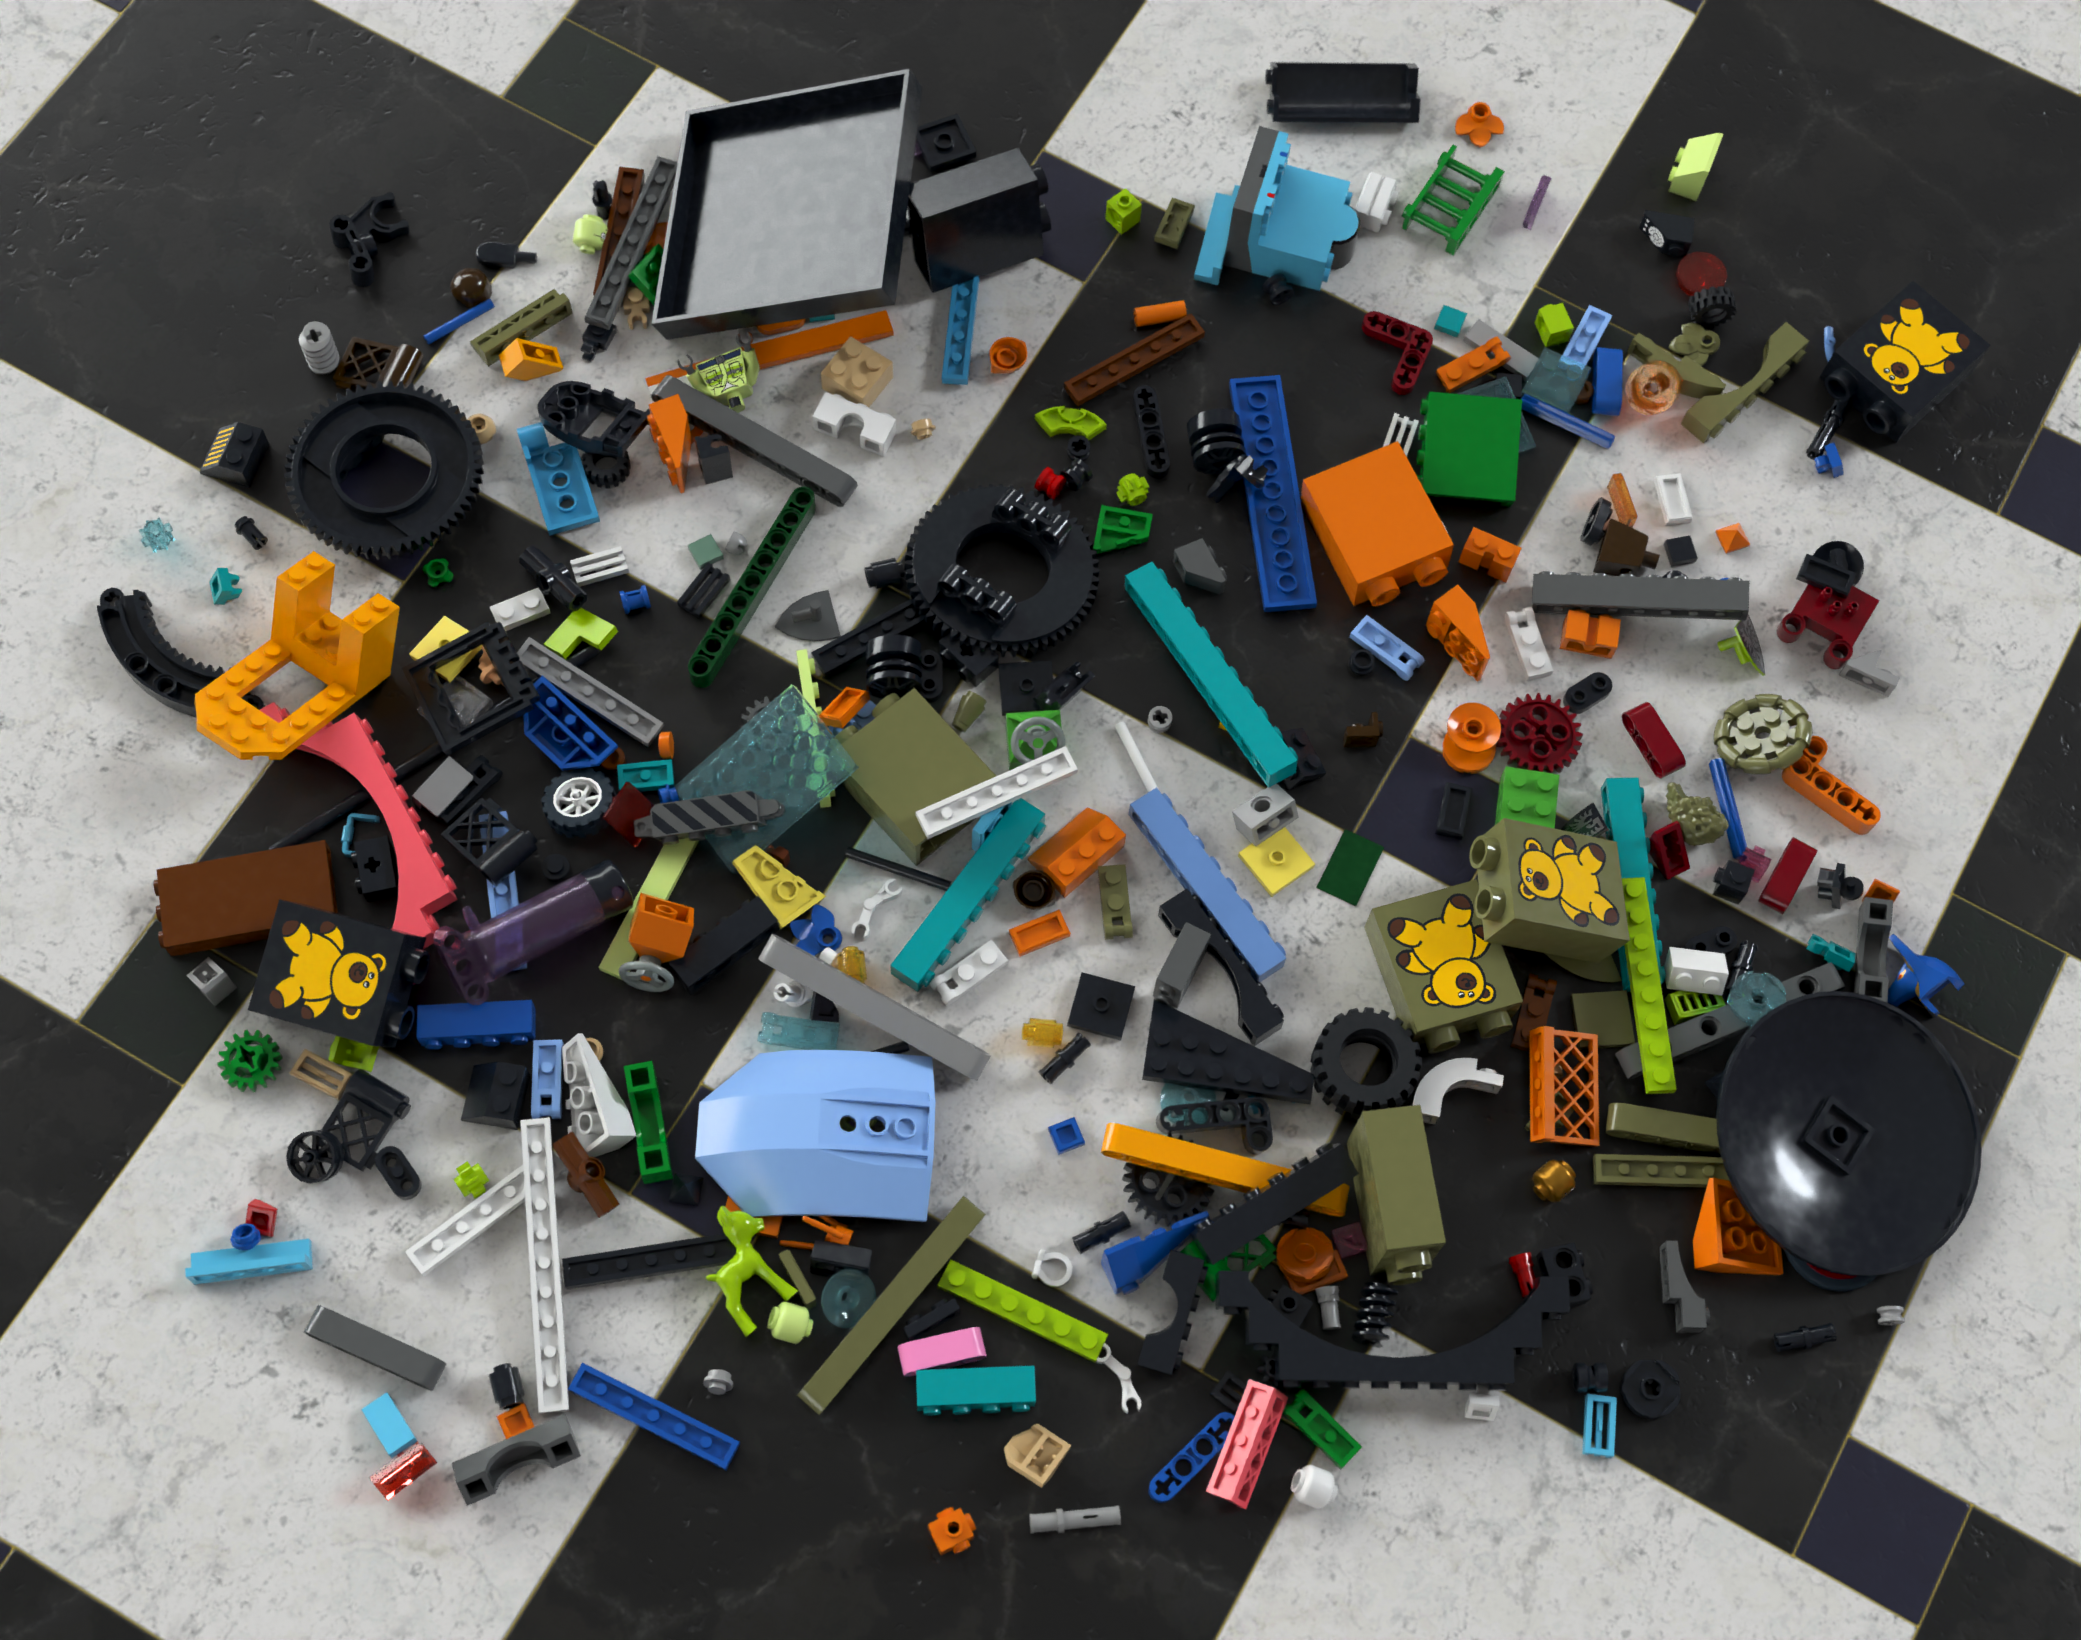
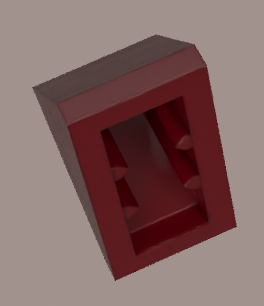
[1649,821,1691,880]

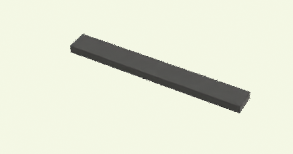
[584,156,678,330]

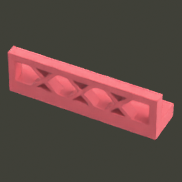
[1206,1379,1288,1509]

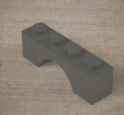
[1854,897,1893,1002]
[452,1414,581,1506]

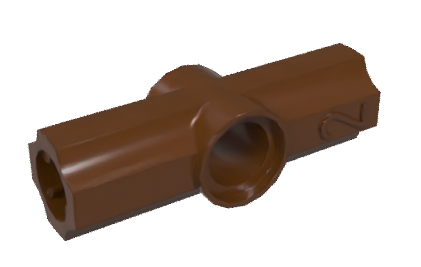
[552,1131,620,1218]

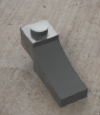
[1659,1241,1710,1333]

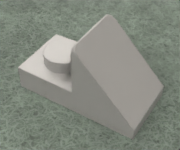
[1839,650,1900,697]

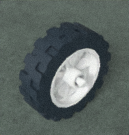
[541,767,618,838]

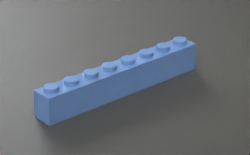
[1128,787,1286,982]

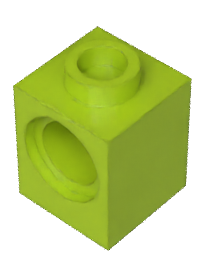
[1105,188,1142,235]
[1534,303,1574,347]

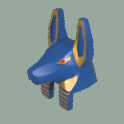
[1887,934,1965,1017]

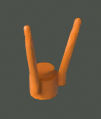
[779,1216,854,1250]

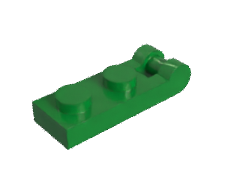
[1283,1389,1362,1470]

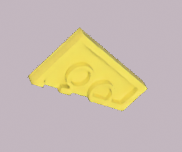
[732,845,826,929]

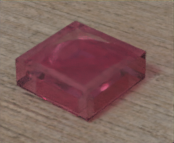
[1331,1222,1368,1259]

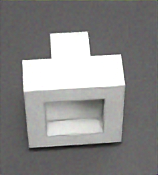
[1465,1385,1500,1421]

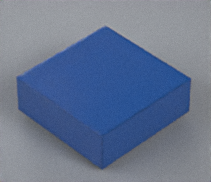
[1048,1117,1085,1155]

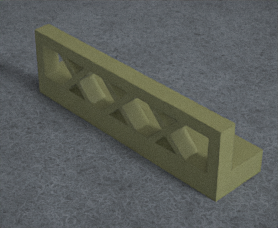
[470,289,573,367]

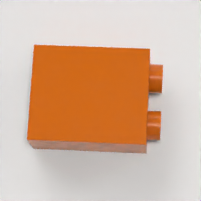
[1300,441,1454,606]

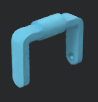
[341,813,380,858]

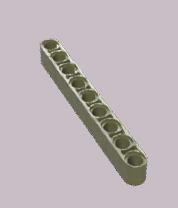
[797,1196,986,1415]

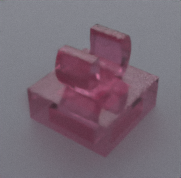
[1737,845,1771,883]

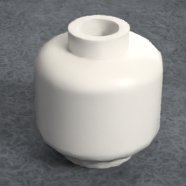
[1291,1465,1338,1509]

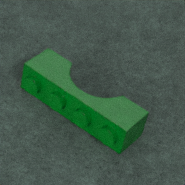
[624,1061,673,1184]

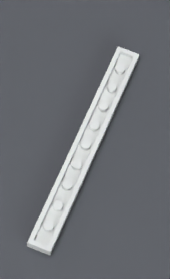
[520,1117,569,1414]

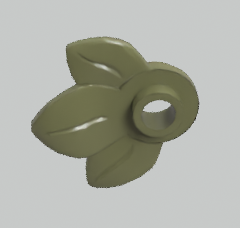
[1669,323,1720,366]

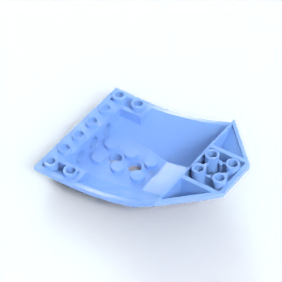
[695,1050,935,1222]

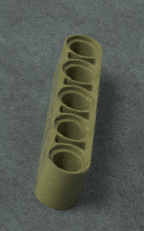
[1606,1103,1721,1155]

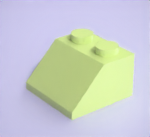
[1668,133,1723,201]

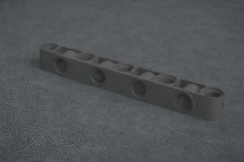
[1615,962,1846,1080]

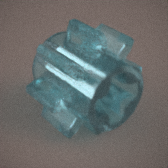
[139,518,175,553]

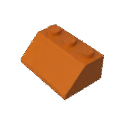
[1027,807,1126,898]

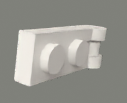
[1504,607,1553,681]
[929,939,1008,1006]

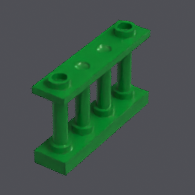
[1402,144,1505,256]

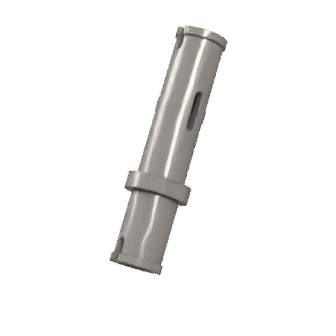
[1029,1505,1121,1534]

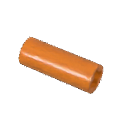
[1133,300,1187,327]

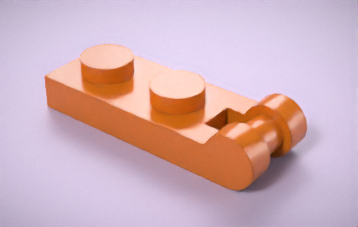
[1436,337,1511,393]

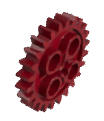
[1496,693,1583,773]

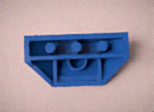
[524,675,618,771]

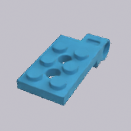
[517,422,600,536]

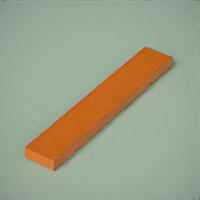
[741,310,894,370]

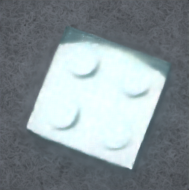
[1522,347,1591,414]

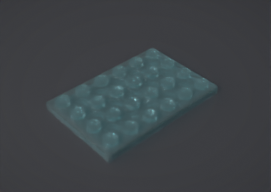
[674,684,859,874]

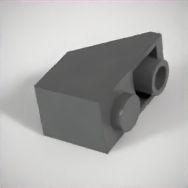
[1172,538,1227,594]

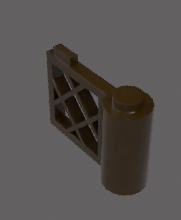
[333,337,423,390]

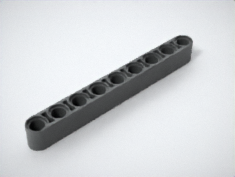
[651,375,858,507]

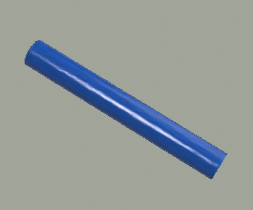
[423,298,495,345]

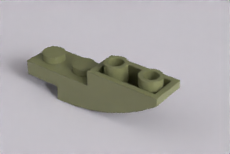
[1627,333,1726,399]

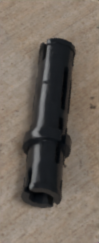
[1806,398,1852,460]

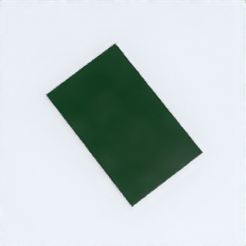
[1316,829,1384,906]

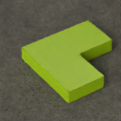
[544,608,618,660]

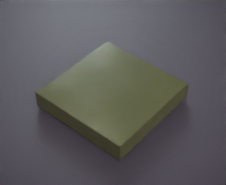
[1570,990,1635,1050]

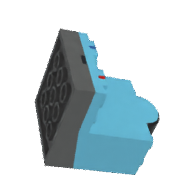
[1223,126,1360,291]

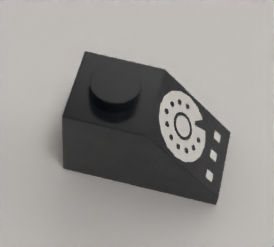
[1639,210,1695,257]

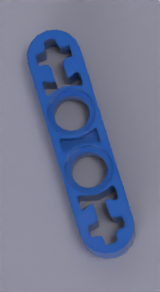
[1148,1412,1235,1503]

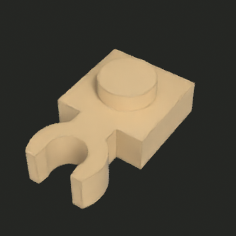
[623,287,650,330]

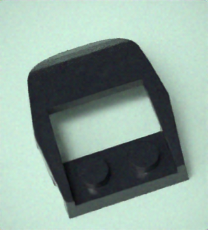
[537,381,650,458]

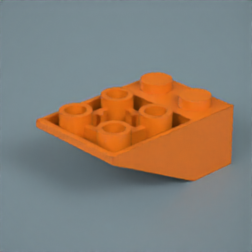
[647,394,692,493]
[1426,585,1490,682]

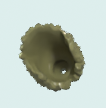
[1666,782,1729,846]

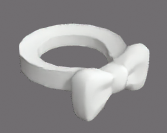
[1032,1249,1072,1288]

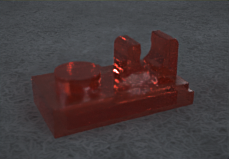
[369,1441,437,1501]

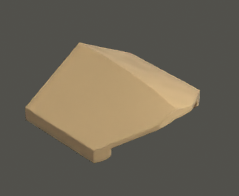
[1004,1424,1071,1488]

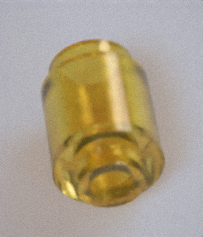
[837,946,867,984]
[1022,1018,1063,1048]

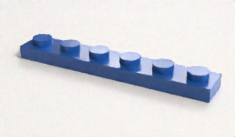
[568,1362,740,1470]

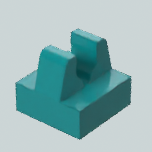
[209,568,242,605]

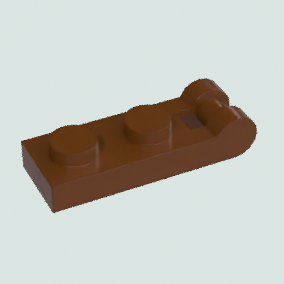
[1510,973,1557,1052]

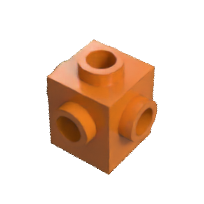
[928,1507,976,1556]

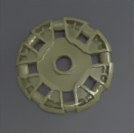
[1714,694,1813,774]

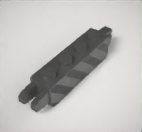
[634,790,786,845]

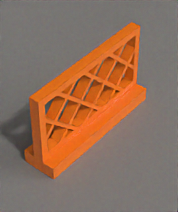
[1529,1026,1599,1147]

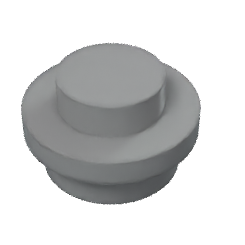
[703,1369,733,1395]

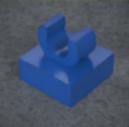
[1814,443,1844,478]

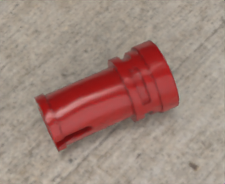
[1508,1252,1536,1297]

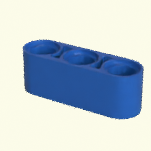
[1592,347,1623,416]

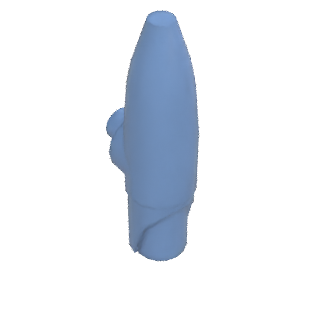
[1824,326,1836,362]

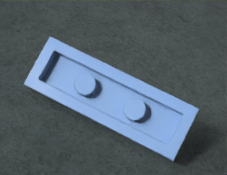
[1557,305,1612,378]

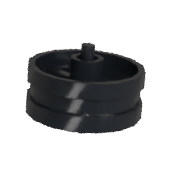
[286,1130,344,1183]

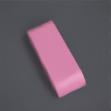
[897,1327,987,1377]

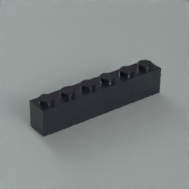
[1189,1142,1359,1265]

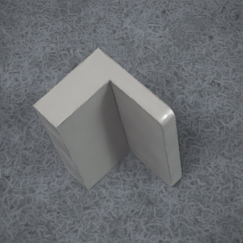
[412,756,473,817]

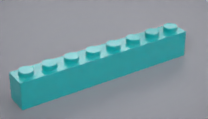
[1601,778,1665,992]
[890,798,1046,992]

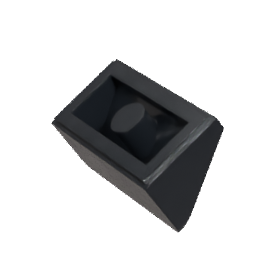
[810,1240,872,1283]

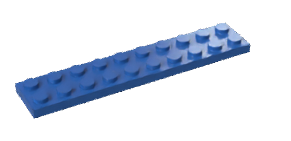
[1229,375,1317,612]

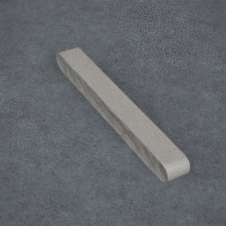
[758,934,991,1081]

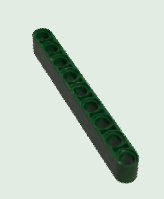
[688,487,816,688]

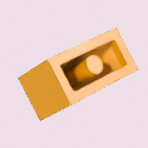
[498,338,563,381]

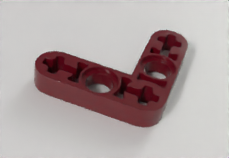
[1362,311,1433,395]

